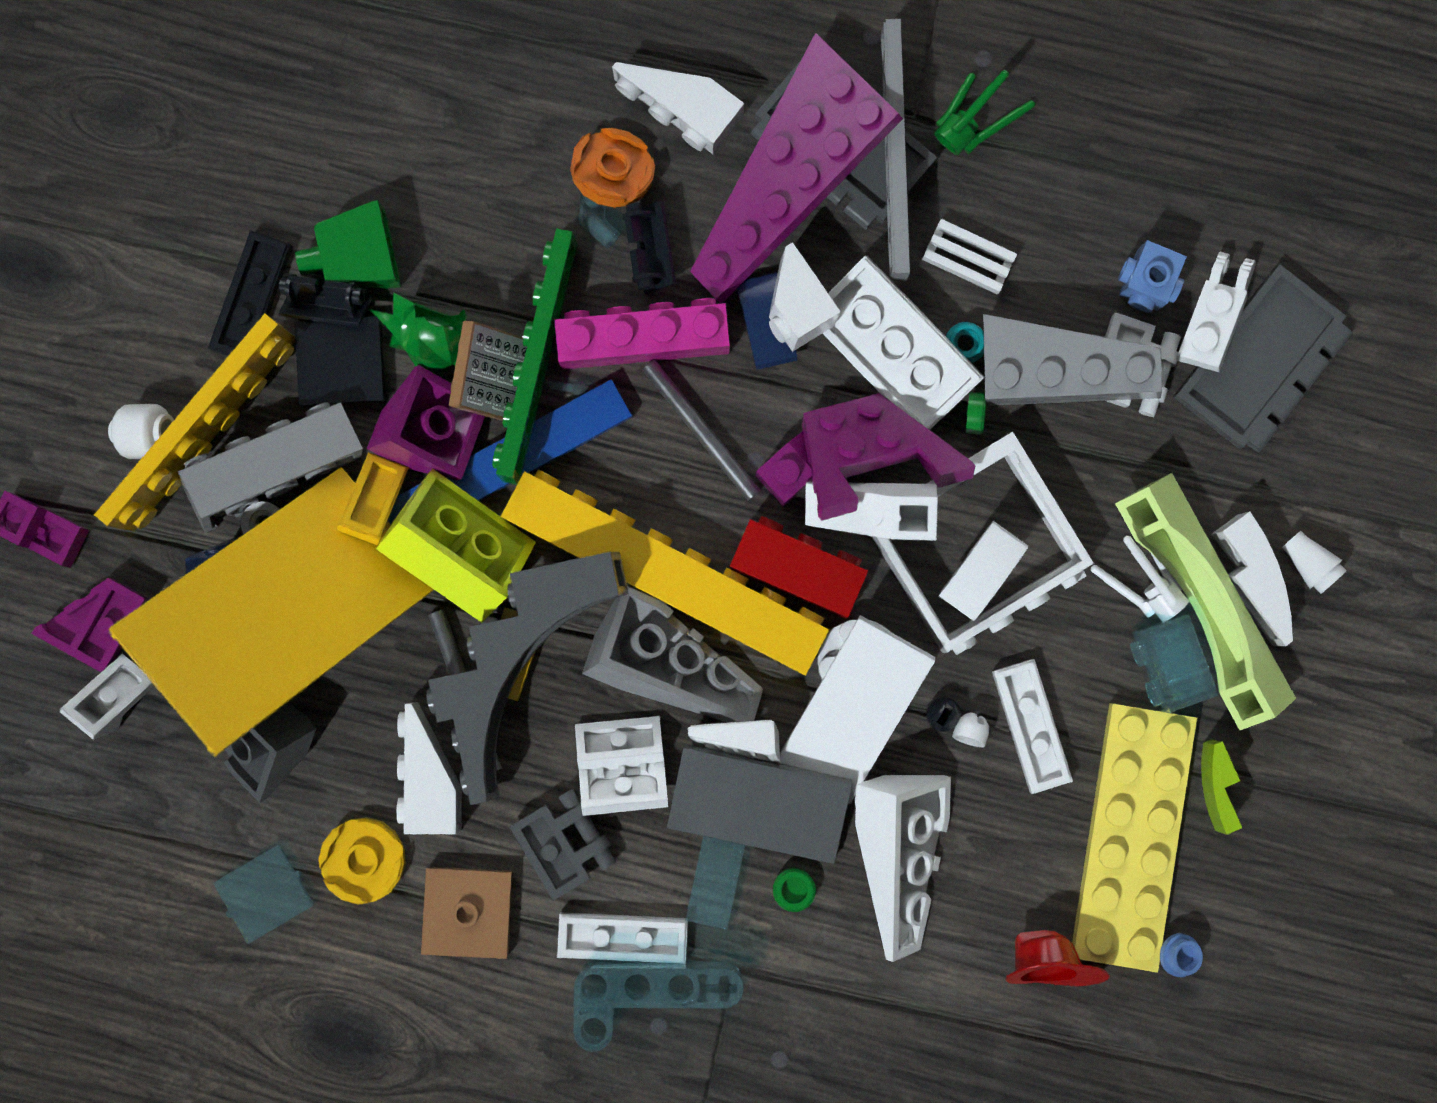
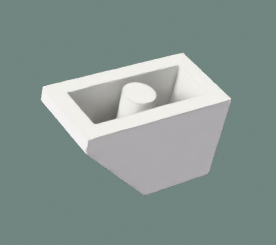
[769,242,841,352]

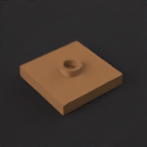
[421,867,513,959]

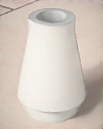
[1282,531,1347,594]

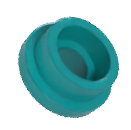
[946,322,984,363]

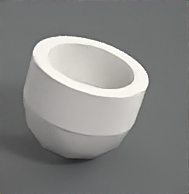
[952,712,989,747]

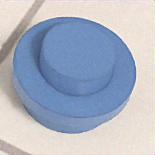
[1160,933,1203,977]

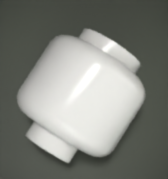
[108,404,174,459]

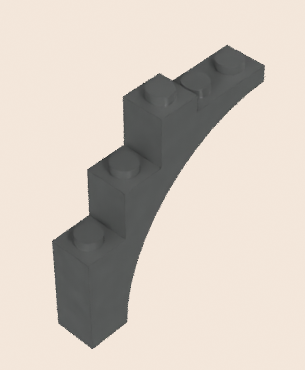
[427,552,628,805]

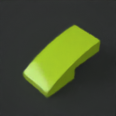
[1201,739,1242,835]

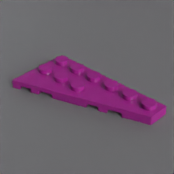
[690,33,903,303]

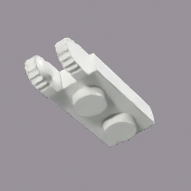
[1177,251,1256,372]

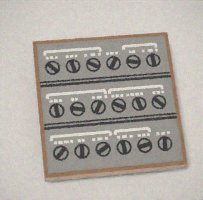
[449,321,527,421]

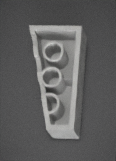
[983,314,1162,406]
[178,402,363,533]

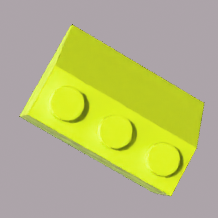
[376,468,536,623]

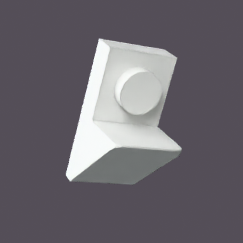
[60,654,154,740]

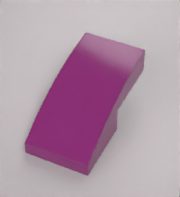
[0,490,90,568]

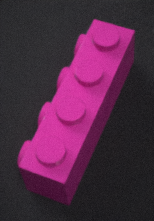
[555,298,730,370]

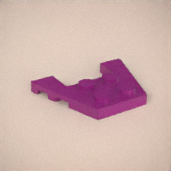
[802,393,975,521]

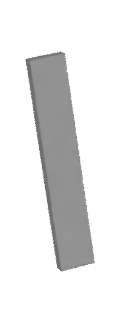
[881,19,910,282]

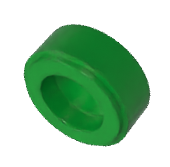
[966,392,986,435]
[772,867,816,912]

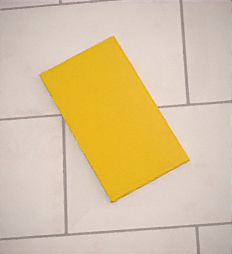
[109,467,434,757]

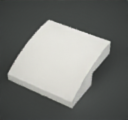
[575,716,668,816]

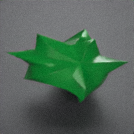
[369,292,467,377]

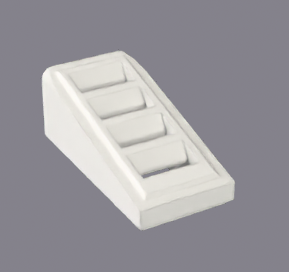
[688,720,780,762]

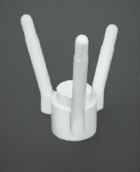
[1091,536,1189,622]

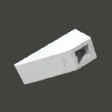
[612,62,744,154]
[805,482,937,540]
[397,703,462,834]

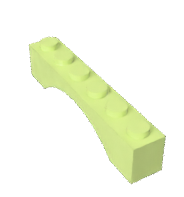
[1115,473,1296,730]

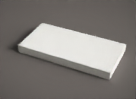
[822,256,985,430]
[776,615,936,804]

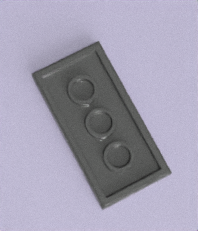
[667,744,852,864]

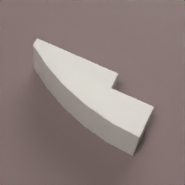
[1211,511,1293,646]

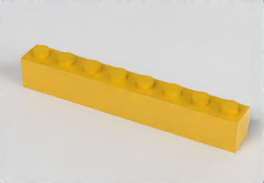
[500,470,829,676]

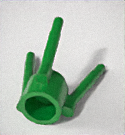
[934,70,1035,155]

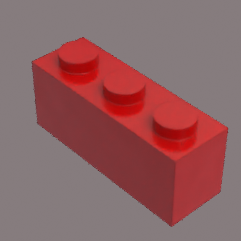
[729,516,869,618]

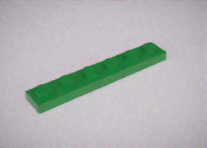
[492,228,578,485]

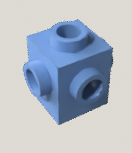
[1118,240,1187,312]

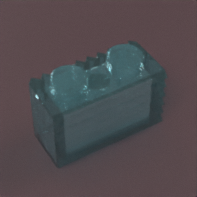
[1130,614,1218,713]

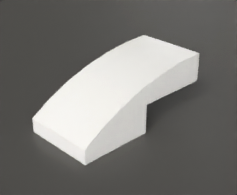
[939,521,1028,621]

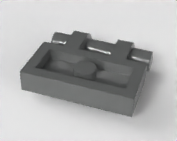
[509,788,616,901]

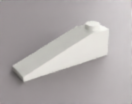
[855,775,951,962]

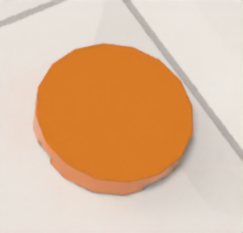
[570,127,655,208]

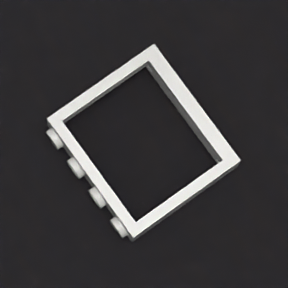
[871,432,1094,655]

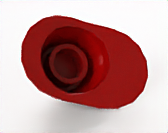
[1005,930,1110,986]

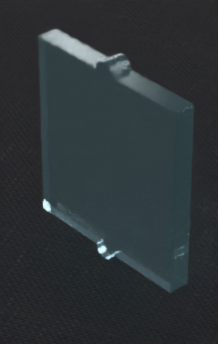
[213,844,314,944]

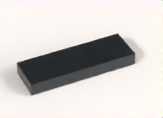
[208,230,293,356]

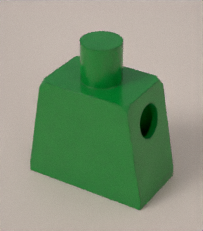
[295,200,402,289]

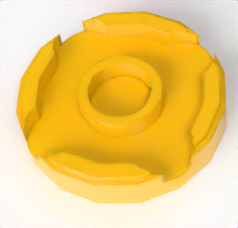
[318,817,406,904]

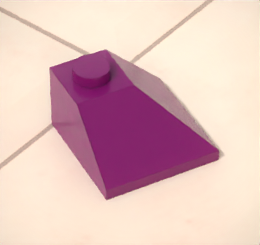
[367,365,485,480]

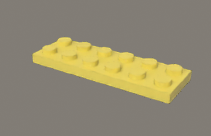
[1072,703,1197,973]

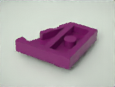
[31,578,150,672]

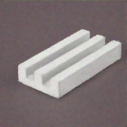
[922,219,1017,295]

